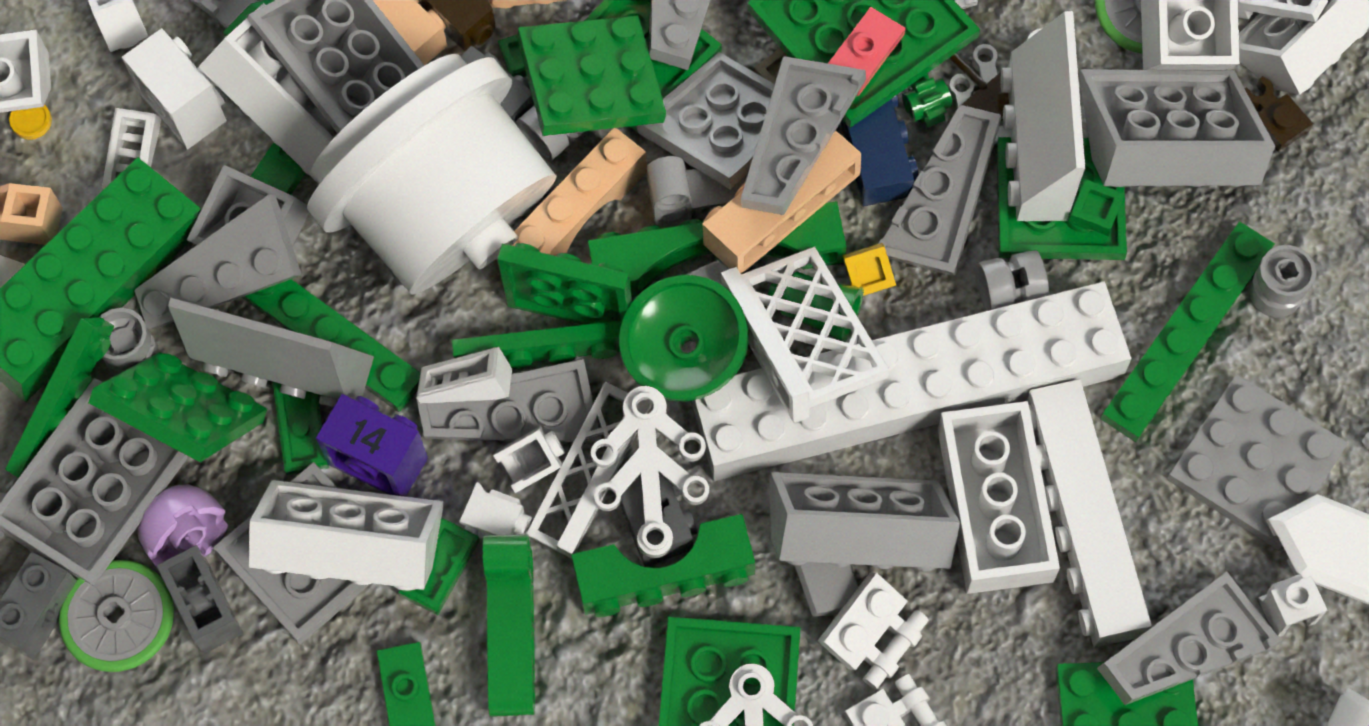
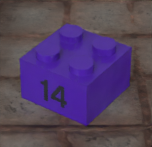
[316,394,428,497]

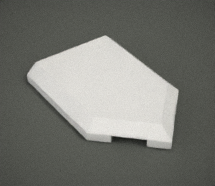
[1266,494,1369,605]

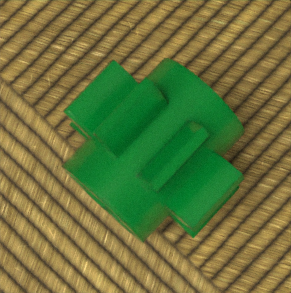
[902,74,952,128]

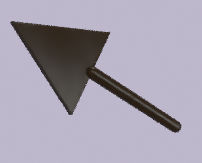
[949,53,1009,121]

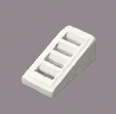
[102,108,161,190]
[416,347,512,404]

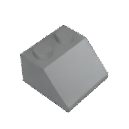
[187,165,309,246]

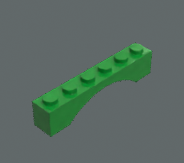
[588,201,847,297]

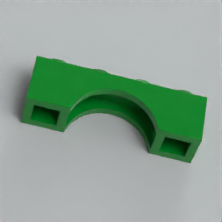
[571,514,756,617]

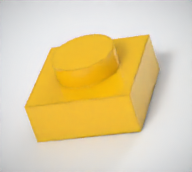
[842,243,896,296]

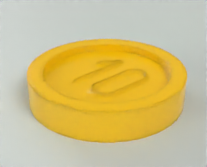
[9,104,52,140]

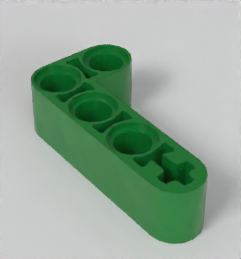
[483,534,536,717]

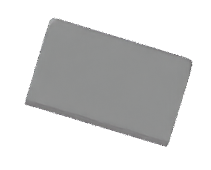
[795,562,858,616]

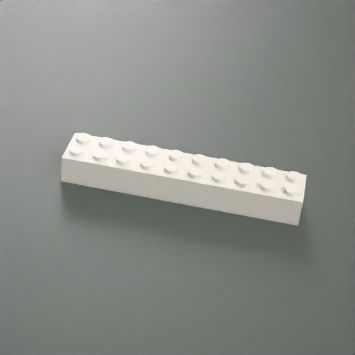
[692,281,1131,482]

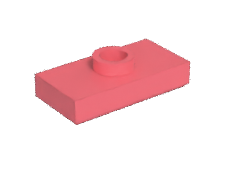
[828,7,905,96]

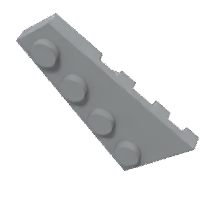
[649,0,711,70]
[741,56,866,215]
[878,105,1001,276]
[135,194,302,329]
[416,359,601,444]
[1097,572,1283,705]

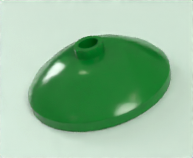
[619,275,749,401]

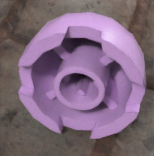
[137,484,228,569]

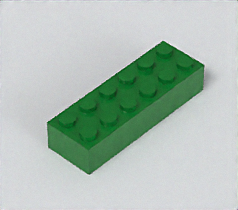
[0,157,201,403]

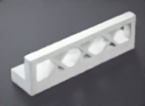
[526,382,651,559]

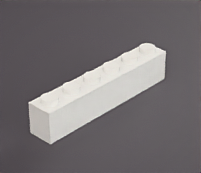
[1027,379,1152,648]

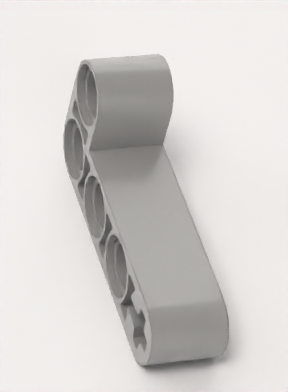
[647,156,748,227]

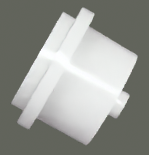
[307,54,556,294]

